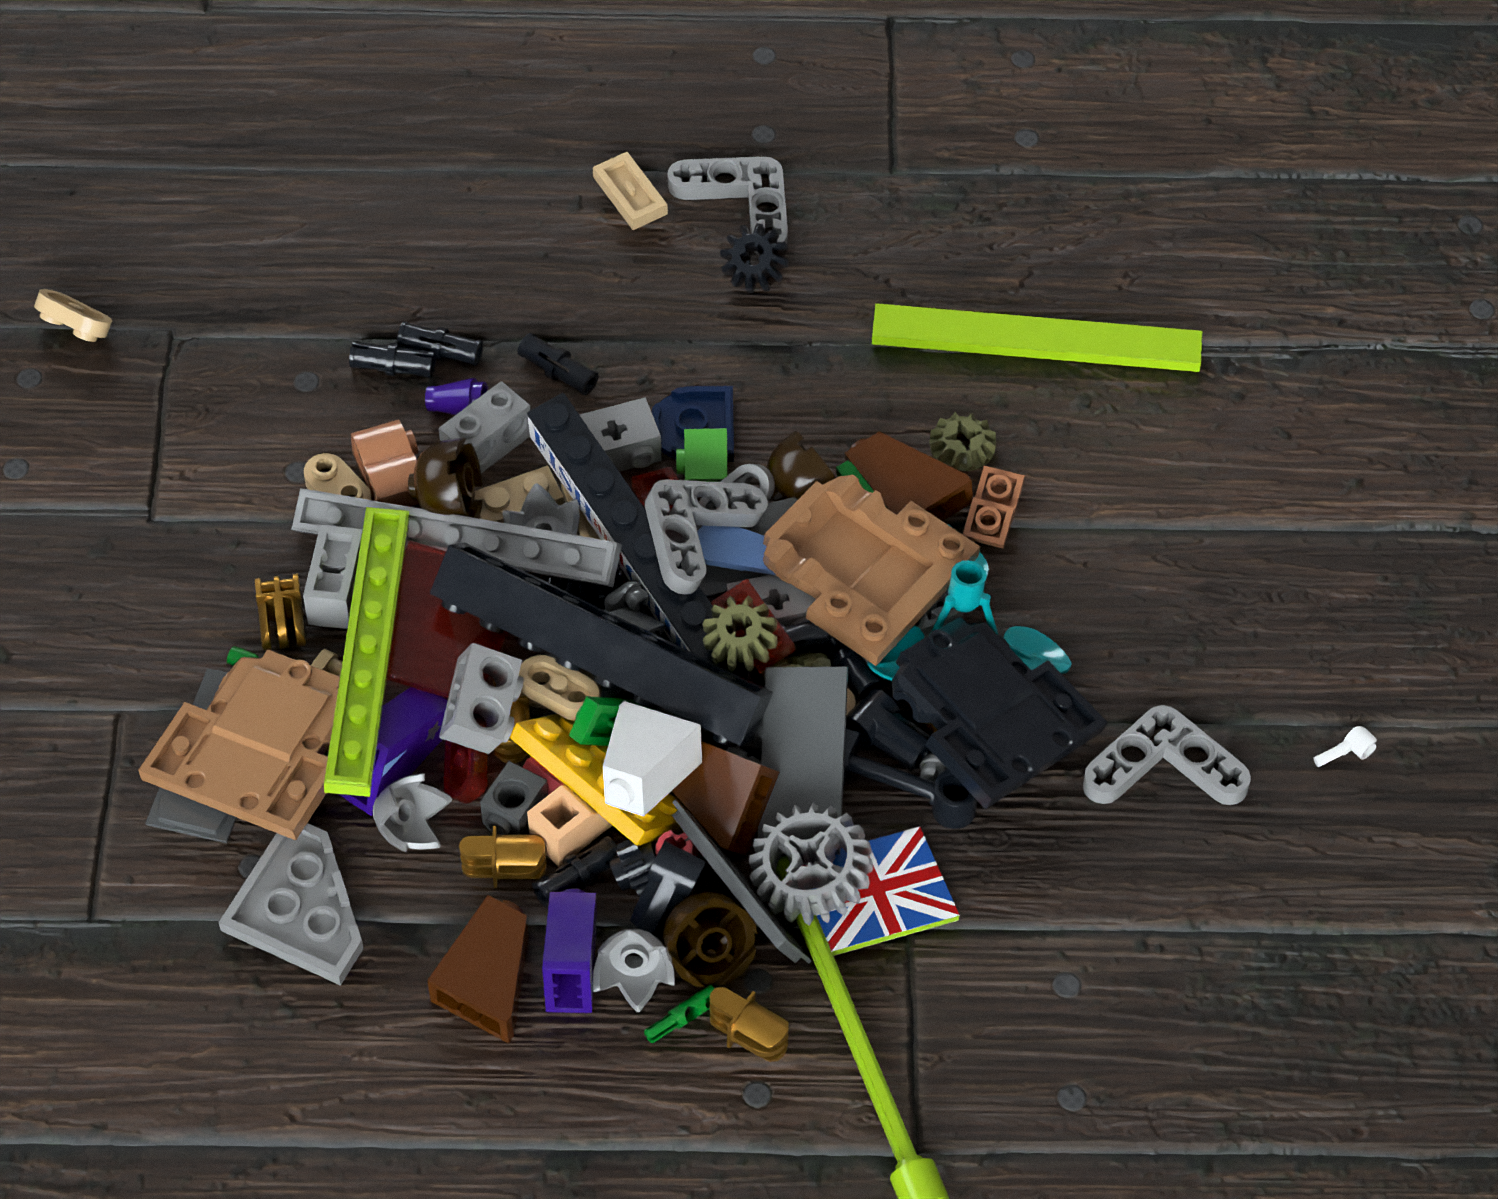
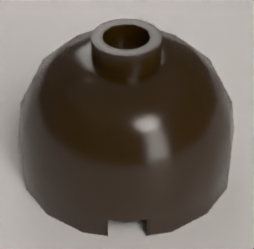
[767,431,836,502]
[408,437,483,519]
[662,892,757,987]

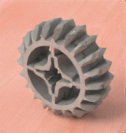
[749,802,873,926]

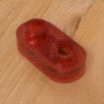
[444,721,488,804]

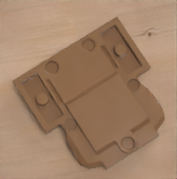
[763,474,980,666]
[138,649,340,840]

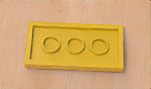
[510,714,684,846]

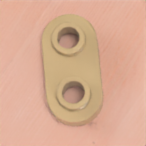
[34,289,112,342]
[304,453,372,500]
[519,655,599,721]

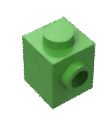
[676,428,728,482]

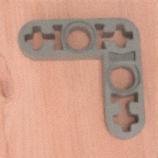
[667,157,788,256]
[645,479,768,595]
[1083,705,1251,805]

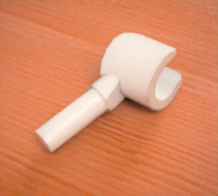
[1313,726,1377,767]

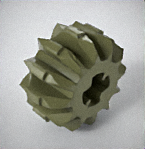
[703,595,778,672]

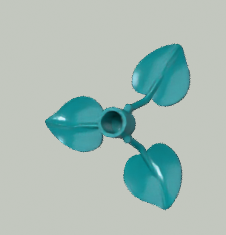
[867,524,1072,681]

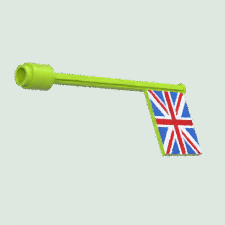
[776,827,960,1199]

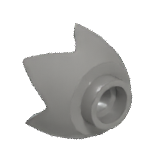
[503,483,580,535]
[373,773,452,852]
[593,929,675,1012]

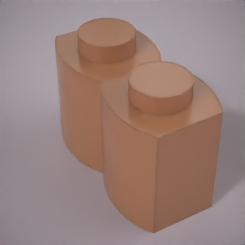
[351,419,419,507]

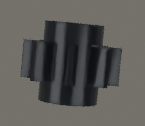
[610,839,656,897]

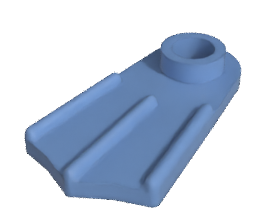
[697,525,776,575]

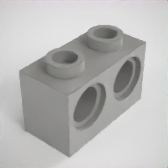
[439,381,530,473]
[303,524,363,629]
[439,643,524,754]

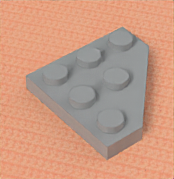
[219,823,363,986]

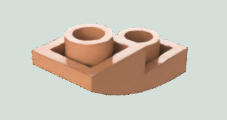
[962,466,1025,549]

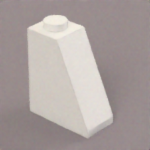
[603,701,702,817]

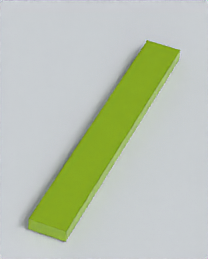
[872,303,1202,372]
[324,507,409,797]

